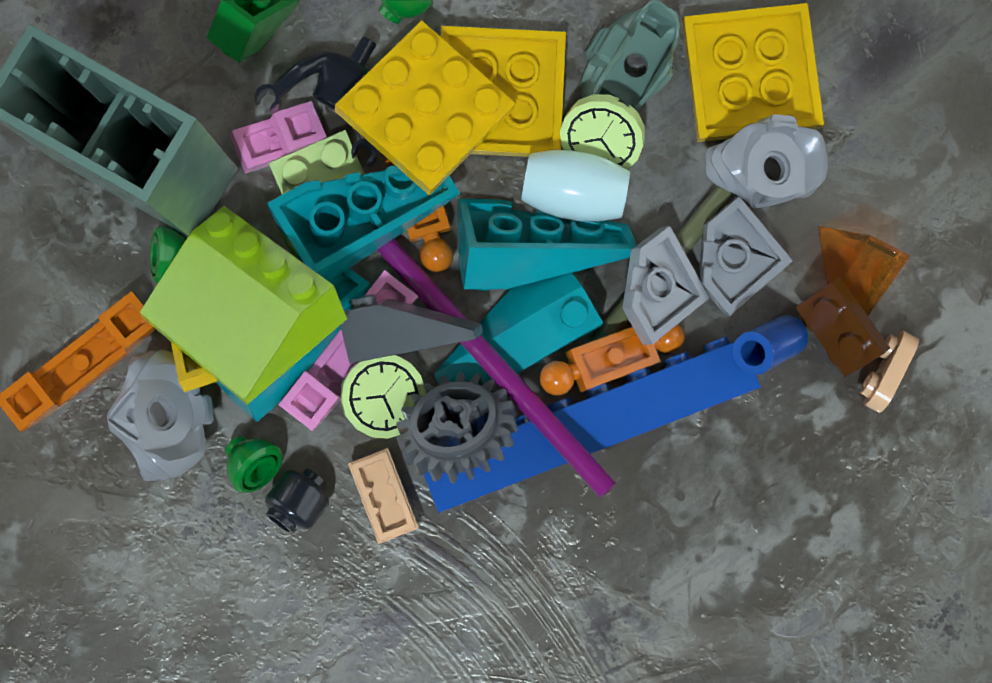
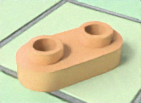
[860,330,919,413]

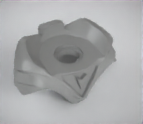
[705,114,829,208]
[107,349,214,481]

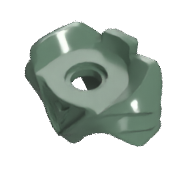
[580,0,680,112]

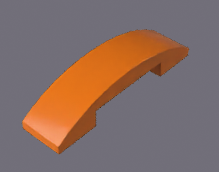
[0,291,155,432]

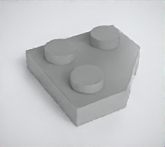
[699,196,793,316]
[622,226,709,345]

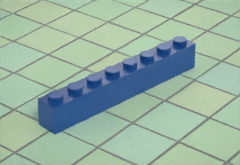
[424,336,761,513]

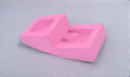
[229,101,327,174]

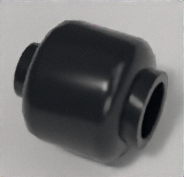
[265,469,329,535]

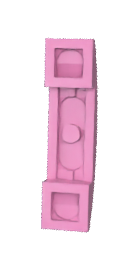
[279,270,418,431]

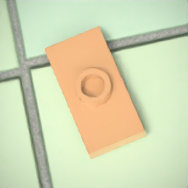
[348,448,419,544]

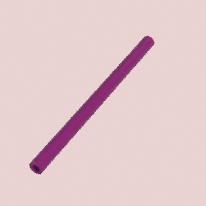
[377,239,617,498]

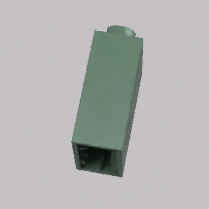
[0,24,238,236]

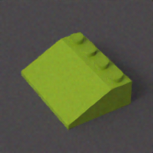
[140,206,347,405]

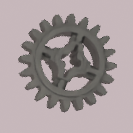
[396,372,518,483]

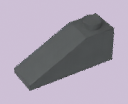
[340,294,483,364]

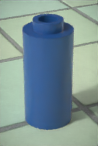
[733,315,808,375]

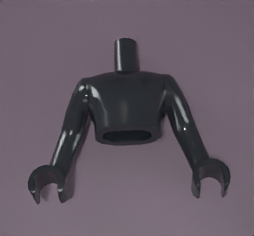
[254,37,377,167]

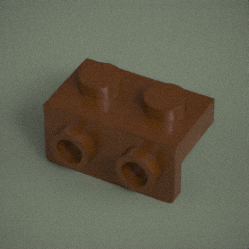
[795,277,890,377]

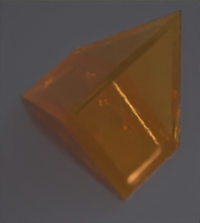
[818,226,909,316]

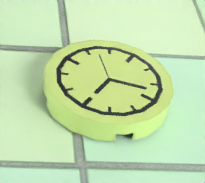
[560,94,645,170]
[340,355,426,439]

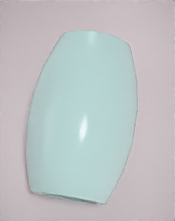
[521,150,630,221]

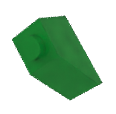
[206,0,300,63]

